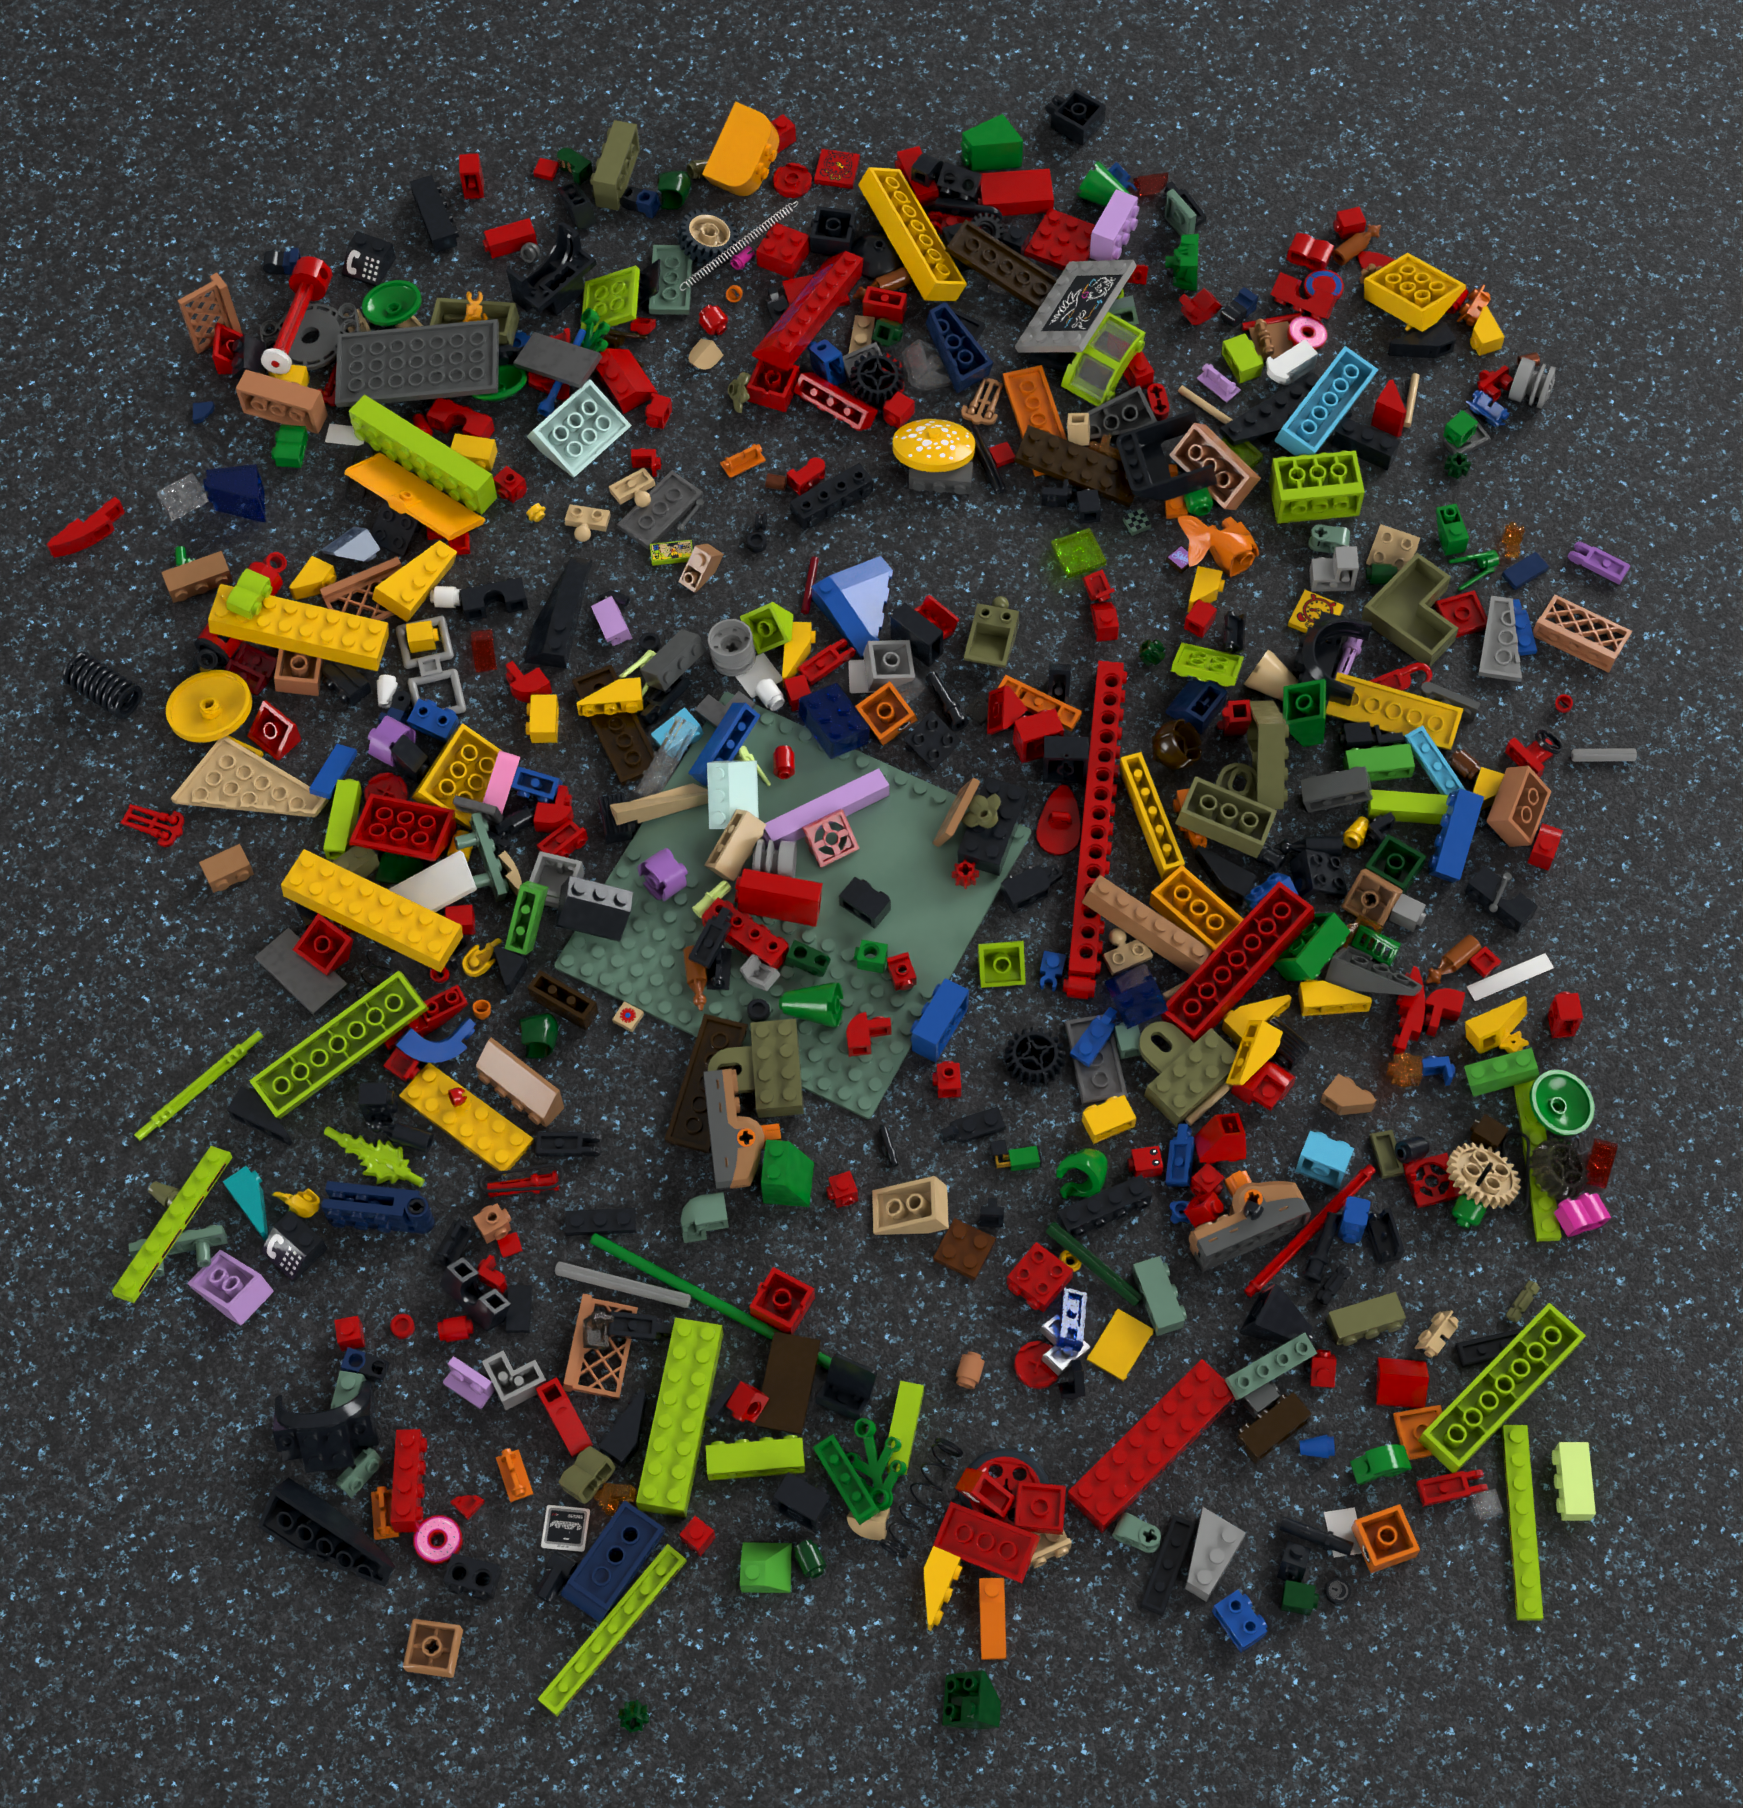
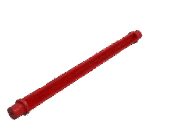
[1244,1164,1376,1298]

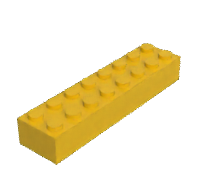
[858,167,967,301]
[208,584,389,671]
[281,849,463,973]

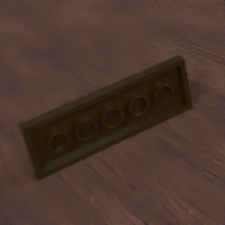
[945,219,1057,311]
[1014,425,1135,508]
[572,664,662,786]
[665,1014,748,1154]

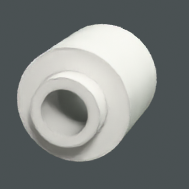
[430,586,462,608]
[755,679,785,711]

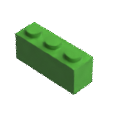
[1343,743,1415,781]
[505,881,549,955]
[1464,1048,1540,1097]

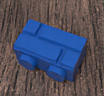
[1337,1196,1371,1243]

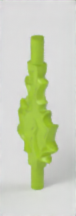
[324,1126,425,1187]

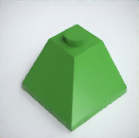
[740,1543,792,1593]

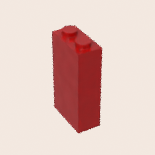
[977,168,1054,217]
[734,868,823,927]

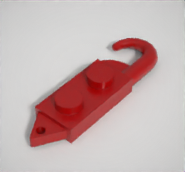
[1370,662,1433,691]

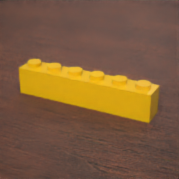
[1119,752,1185,881]

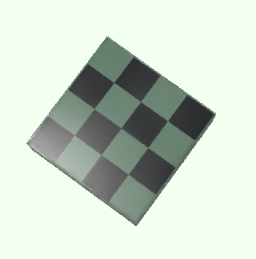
[1123,509,1151,536]

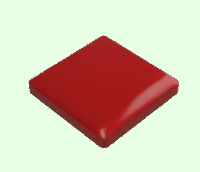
[497,1232,523,1258]

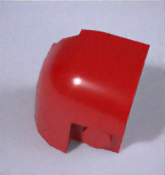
[1231,1061,1296,1111]

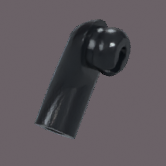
[597,590,630,606]

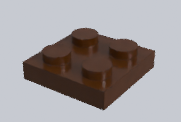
[933,1218,996,1280]

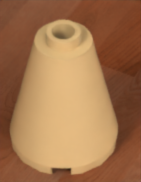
[1244,650,1298,701]

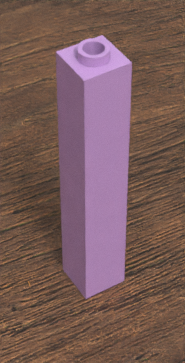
[762,768,890,850]

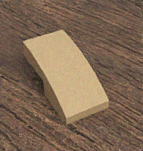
[498,851,522,896]

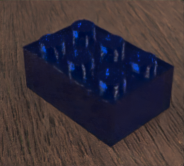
[798,683,870,759]

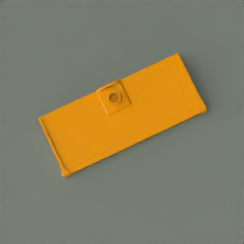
[344,453,485,540]

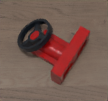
[1505,730,1563,778]

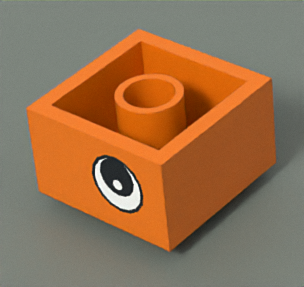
[855,681,918,746]
[1351,1504,1420,1574]

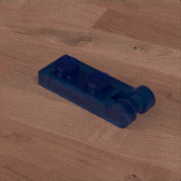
[1056,1287,1087,1352]

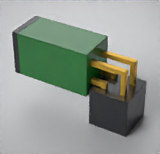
[990,1140,1042,1171]

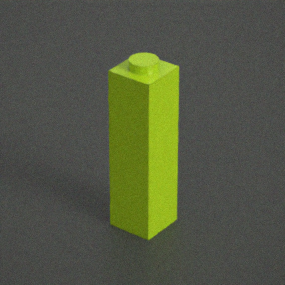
[323,779,363,860]
[1368,790,1449,824]
[885,1381,924,1475]

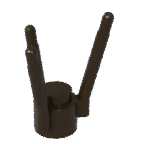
[604,329,647,367]

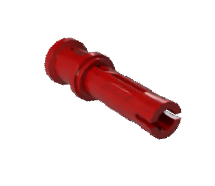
[487,1170,559,1198]

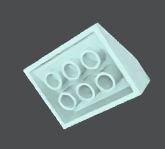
[527,380,632,478]

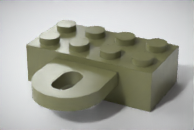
[1175,763,1277,858]
[708,1019,804,1118]
[1139,1021,1237,1127]

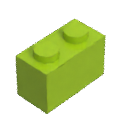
[1221,333,1264,384]

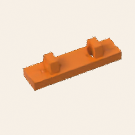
[998,675,1082,732]

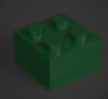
[1364,834,1426,894]

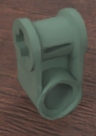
[1308,524,1350,553]
[1112,1513,1161,1553]

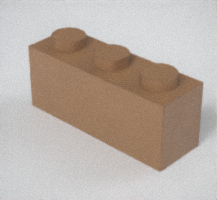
[161,551,233,603]

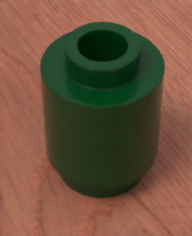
[1366,563,1397,585]
[794,1540,827,1579]

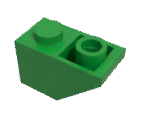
[1436,504,1469,556]

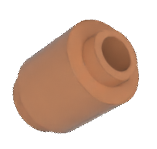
[956,1352,985,1389]

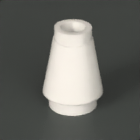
[376,675,398,708]

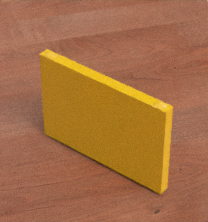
[1087,1309,1154,1382]

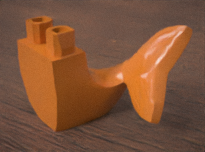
[1178,516,1259,578]

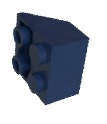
[1165,680,1227,734]

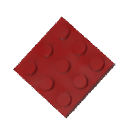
[1024,208,1095,271]

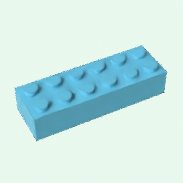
[1274,346,1379,456]

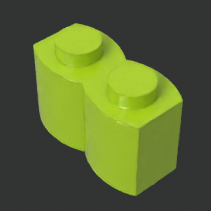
[226,568,272,620]

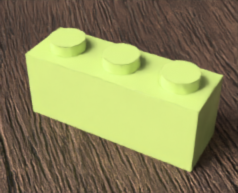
[1552,1442,1596,1521]

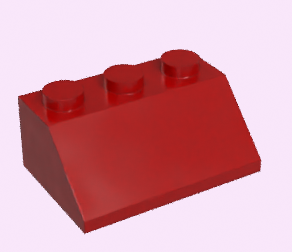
[594,348,658,414]

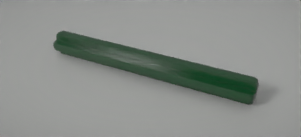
[1046,1222,1143,1306]

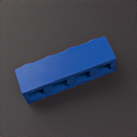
[688,703,761,786]
[1428,788,1484,883]

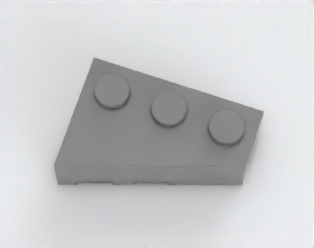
[1185,1507,1246,1602]

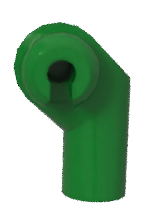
[175,546,195,566]

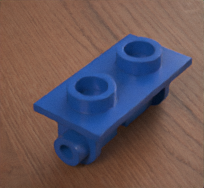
[1466,390,1510,427]

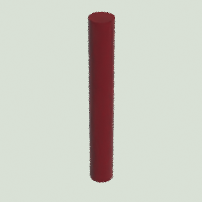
[801,557,819,614]

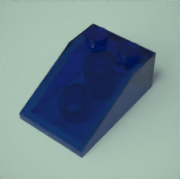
[1105,963,1168,1029]

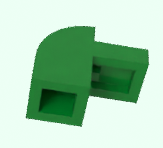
[1350,1444,1412,1485]

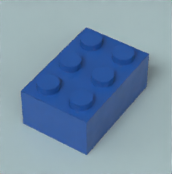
[910,978,969,1063]

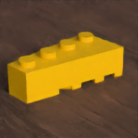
[372,540,457,622]

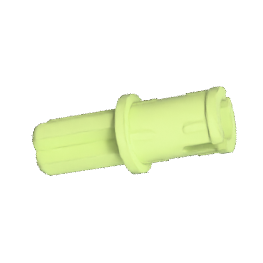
[692,880,732,918]

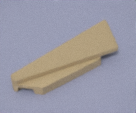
[610,783,708,825]

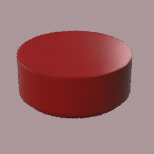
[390,1314,415,1339]

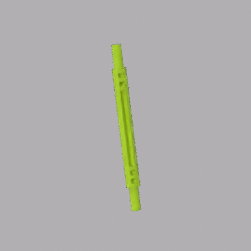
[134,1031,263,1141]

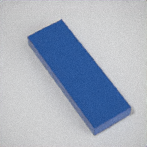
[309,744,357,800]

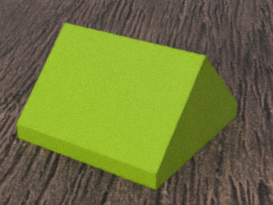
[740,602,793,655]
[978,941,1026,988]

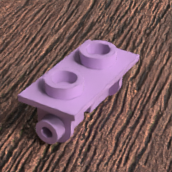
[1197,364,1241,402]

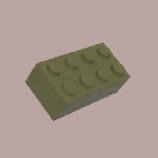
[590,120,640,211]

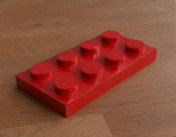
[932,1502,1040,1584]

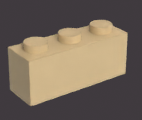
[704,809,767,881]

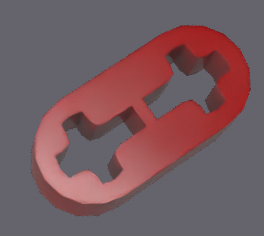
[1147,383,1169,421]

